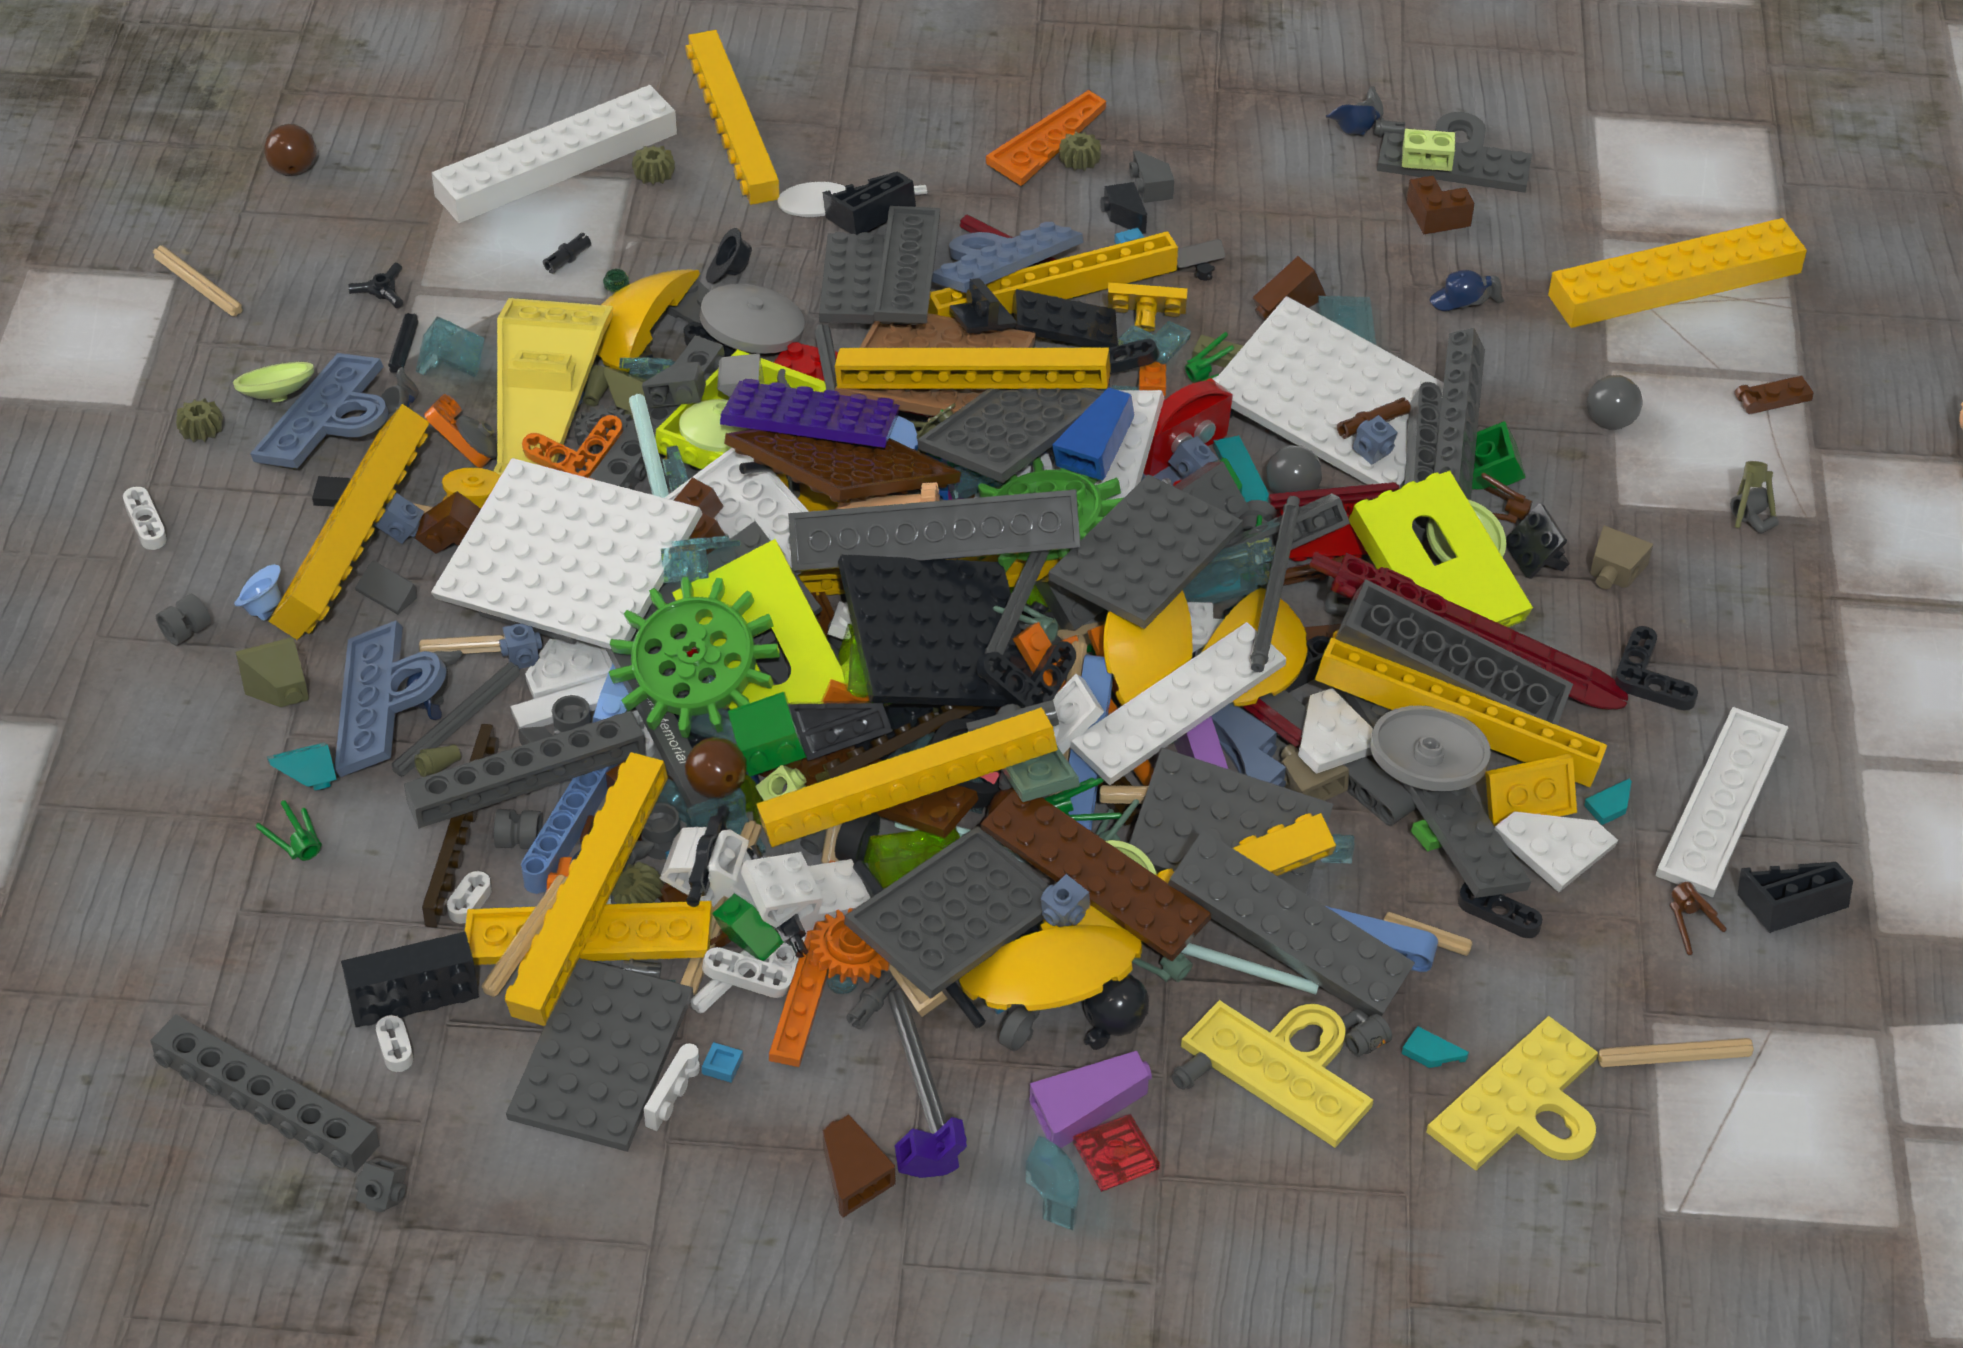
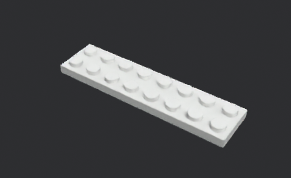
[1070,622,1287,785]
[1656,707,1788,897]

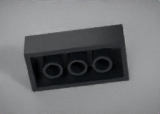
[341,932,479,1027]

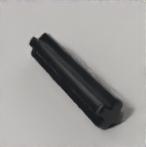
[388,313,419,373]

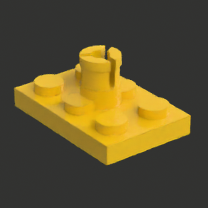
[1108,282,1187,332]
[1485,754,1577,827]

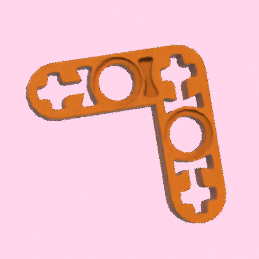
[424,394,492,468]
[522,415,623,478]

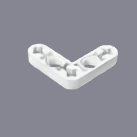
[702,931,807,998]

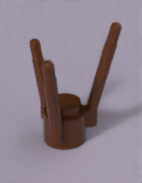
[1481,473,1533,524]
[1670,882,1727,955]

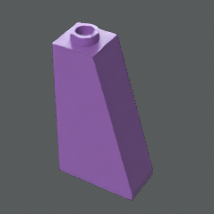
[1174,716,1228,769]
[1029,1051,1152,1152]

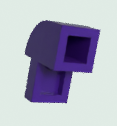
[895,1117,967,1178]

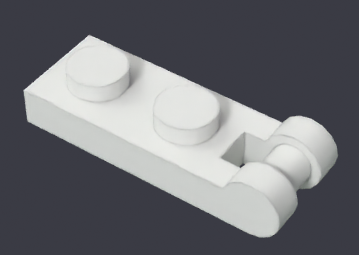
[644,1043,700,1131]

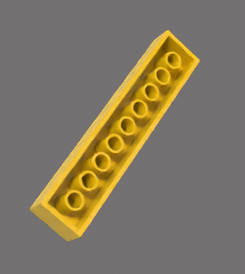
[1548,218,1807,328]
[268,404,429,640]

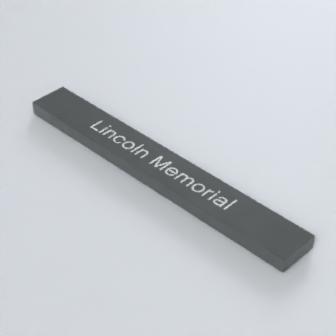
[605,637,719,812]

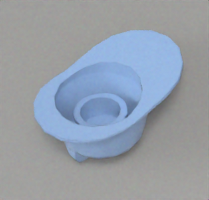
[234,564,282,621]

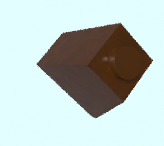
[1252,256,1327,321]
[823,1114,896,1218]

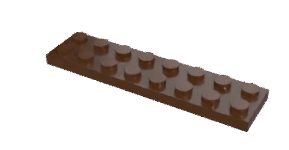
[757,748,978,838]
[981,789,1211,962]

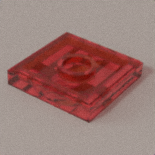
[1073,1114,1160,1192]

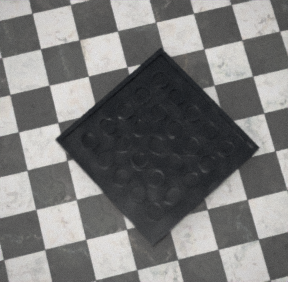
[838,554,1038,707]

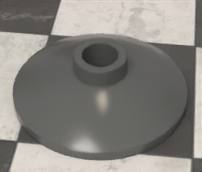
[456,416,497,459]

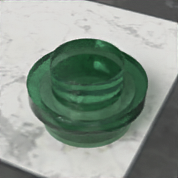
[603,269,629,292]

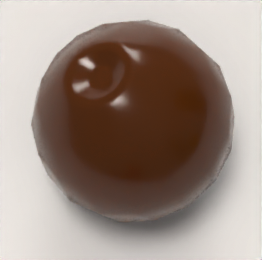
[264,124,317,176]
[685,737,747,799]

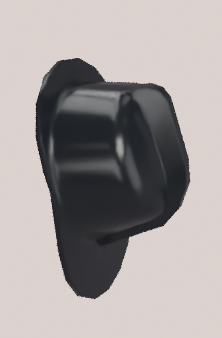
[706,228,752,283]

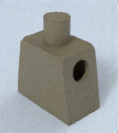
[1590,525,1653,589]
[1281,744,1349,801]

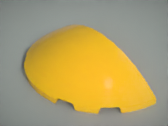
[596,269,700,372]
[1201,588,1307,706]
[1104,590,1193,706]
[959,925,1142,1011]

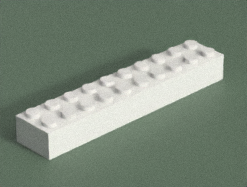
[432,85,677,223]

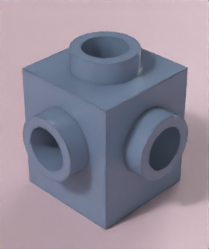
[1353,415,1398,465]
[1168,436,1218,479]
[374,493,424,544]
[499,624,542,669]
[1041,874,1090,927]

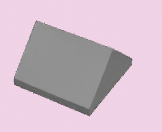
[717,353,765,397]

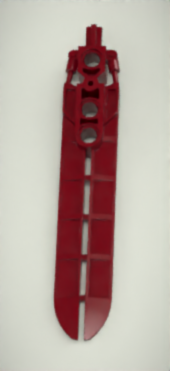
[1309,552,1628,710]

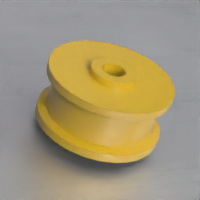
[442,468,501,508]

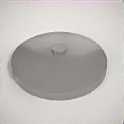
[699,284,805,354]
[1370,706,1491,791]

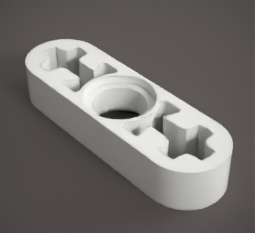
[123,487,167,550]

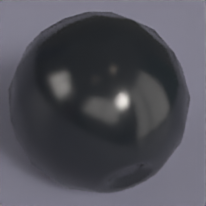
[1084,974,1149,1036]

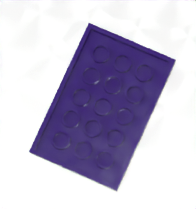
[720,379,900,448]

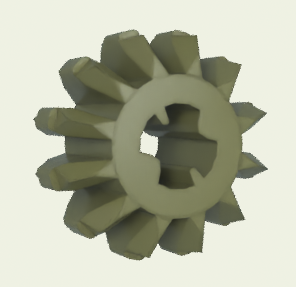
[1059,131,1101,171]
[632,145,675,185]
[176,398,223,443]
[611,861,664,904]

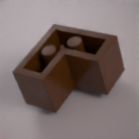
[1406,176,1475,235]
[673,477,727,557]
[415,491,481,554]

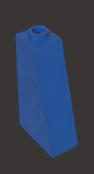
[1052,387,1135,481]

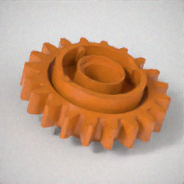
[809,908,890,984]

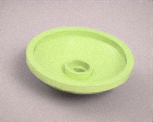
[233,362,314,402]
[679,399,755,452]
[1426,500,1506,562]

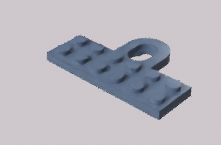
[932,222,1083,293]
[250,353,389,468]
[334,620,446,777]

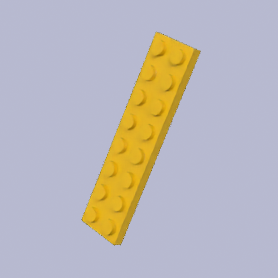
[464,901,713,965]

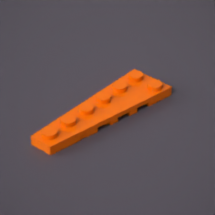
[986,90,1106,186]

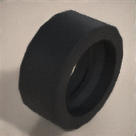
[835,812,880,864]

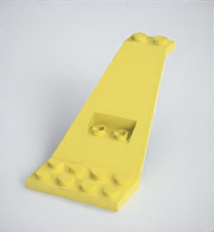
[493,298,613,476]

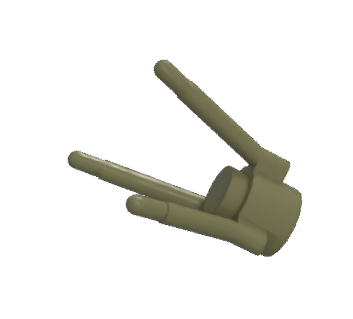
[1735,461,1776,528]

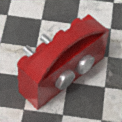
[1143,378,1233,476]

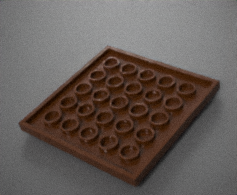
[724,429,961,503]

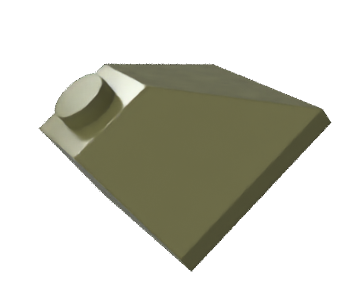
[603,367,647,418]
[236,637,309,707]

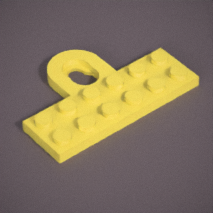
[1181,1000,1373,1148]
[1426,1016,1598,1171]

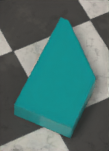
[1584,779,1632,825]
[1402,1026,1469,1068]

